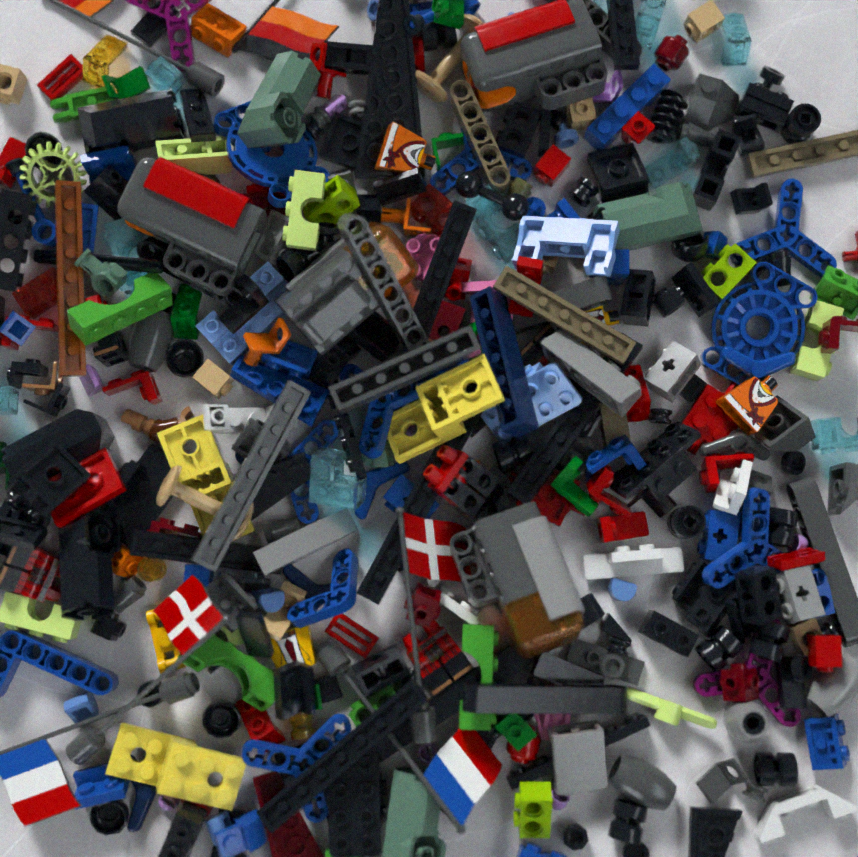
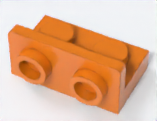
[191,3,247,58]

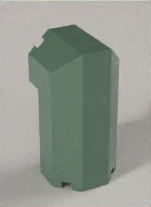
[237,51,321,148]
[593,182,703,251]
[382,767,446,857]

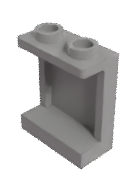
[547,720,607,796]

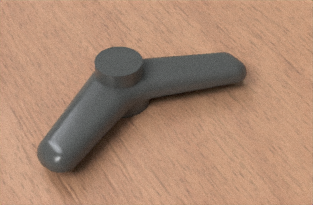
[699,429,770,461]

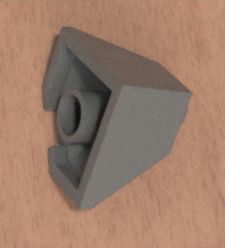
[682,73,739,132]
[754,395,816,452]
[827,462,858,516]

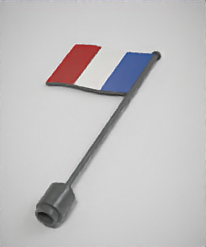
[315,638,502,834]
[0,672,200,826]

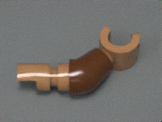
[120,406,194,443]

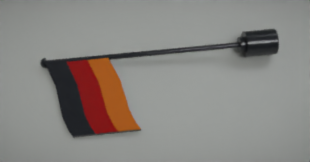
[232,0,339,61]

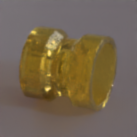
[137,557,167,582]
[288,712,316,740]

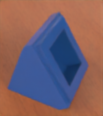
[703,231,728,261]

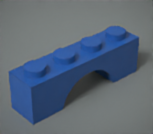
[584,64,671,151]

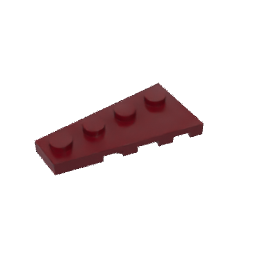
[252,771,324,857]

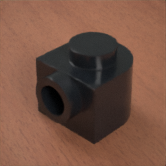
[653,286,685,318]
[90,613,127,641]

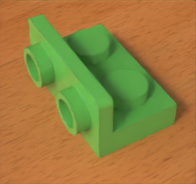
[809,265,858,320]

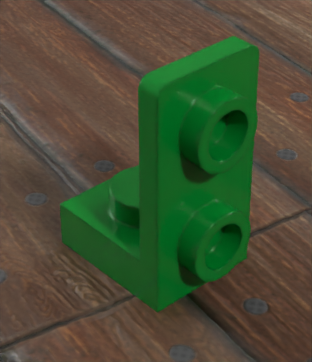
[170,284,203,340]
[550,456,599,517]

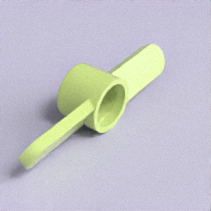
[626,687,717,729]

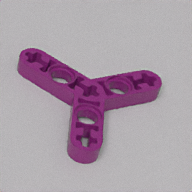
[125,0,211,72]
[693,619,801,727]

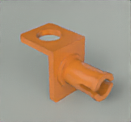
[381,198,432,237]
[243,318,291,367]

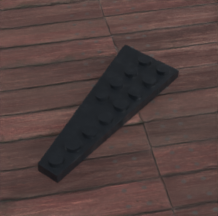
[355,0,426,179]

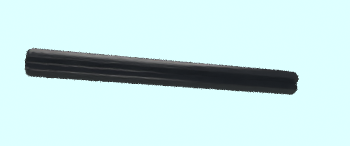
[33,249,165,274]

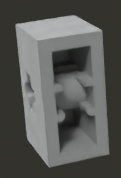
[644,341,701,403]
[776,565,826,625]

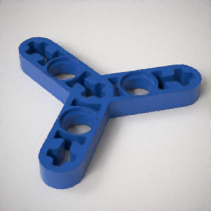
[430,113,532,197]
[730,178,837,277]
[339,363,438,459]
[235,419,340,524]
[702,487,799,588]
[242,713,352,823]

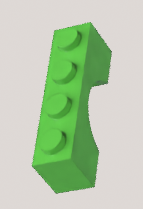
[67,273,173,346]
[459,624,499,731]
[177,634,275,712]

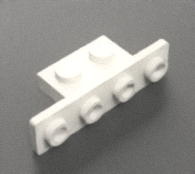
[583,544,684,580]

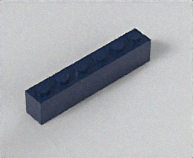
[470,286,539,437]

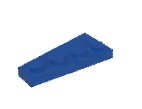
[230,355,330,427]

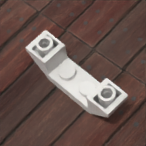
[203,404,298,434]
[427,579,508,624]
[753,785,858,845]

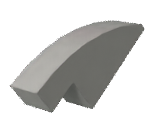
[253,508,358,575]

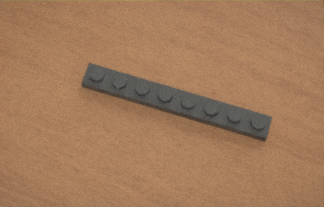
[191,380,311,572]

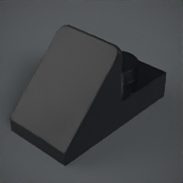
[356,194,382,236]

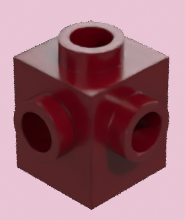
[403,582,442,627]
[720,663,760,702]

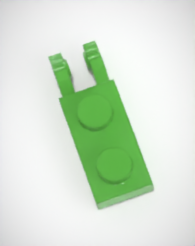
[50,85,116,123]

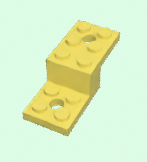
[380,354,505,464]
[157,414,256,538]
[105,722,246,811]

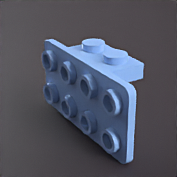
[481,362,582,442]

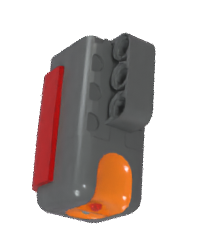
[460,0,608,113]
[117,157,268,296]

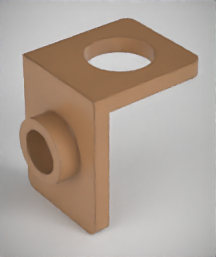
[22,361,63,396]

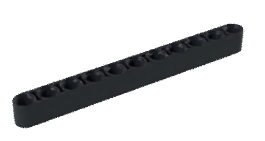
[373,592,605,763]

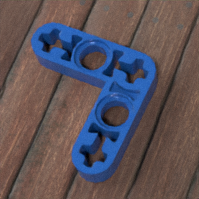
[287,548,359,628]

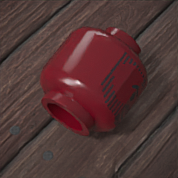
[654,34,689,72]

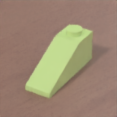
[155,136,232,175]

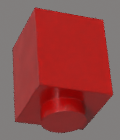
[533,144,572,188]
[807,634,842,672]

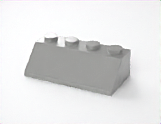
[541,329,642,418]

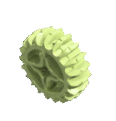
[19,141,87,207]

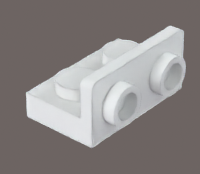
[713,459,753,515]

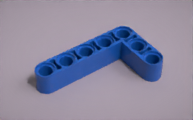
[0,630,119,697]

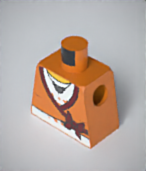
[375,122,436,174]
[715,375,778,435]

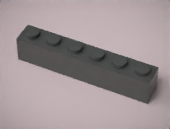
[328,325,481,415]

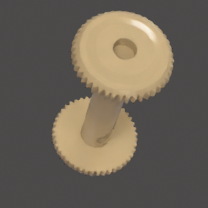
[416,14,484,102]
[156,465,254,541]

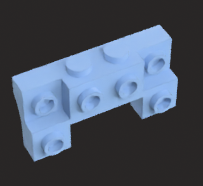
[512,216,620,277]
[195,262,288,366]

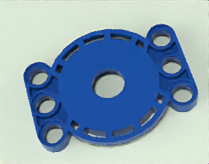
[213,101,330,208]
[701,262,818,385]

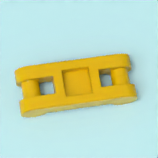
[146,609,186,674]

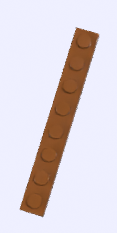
[54,180,86,377]

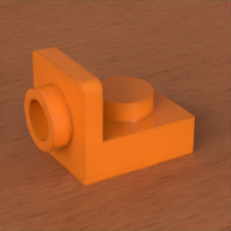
[112,544,145,578]

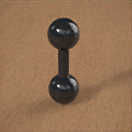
[455,171,529,221]

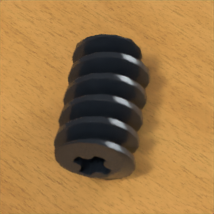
[646,89,688,144]

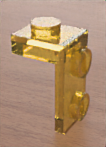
[83,34,127,88]

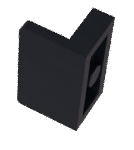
[373,167,427,206]

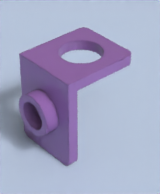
[592,70,623,104]

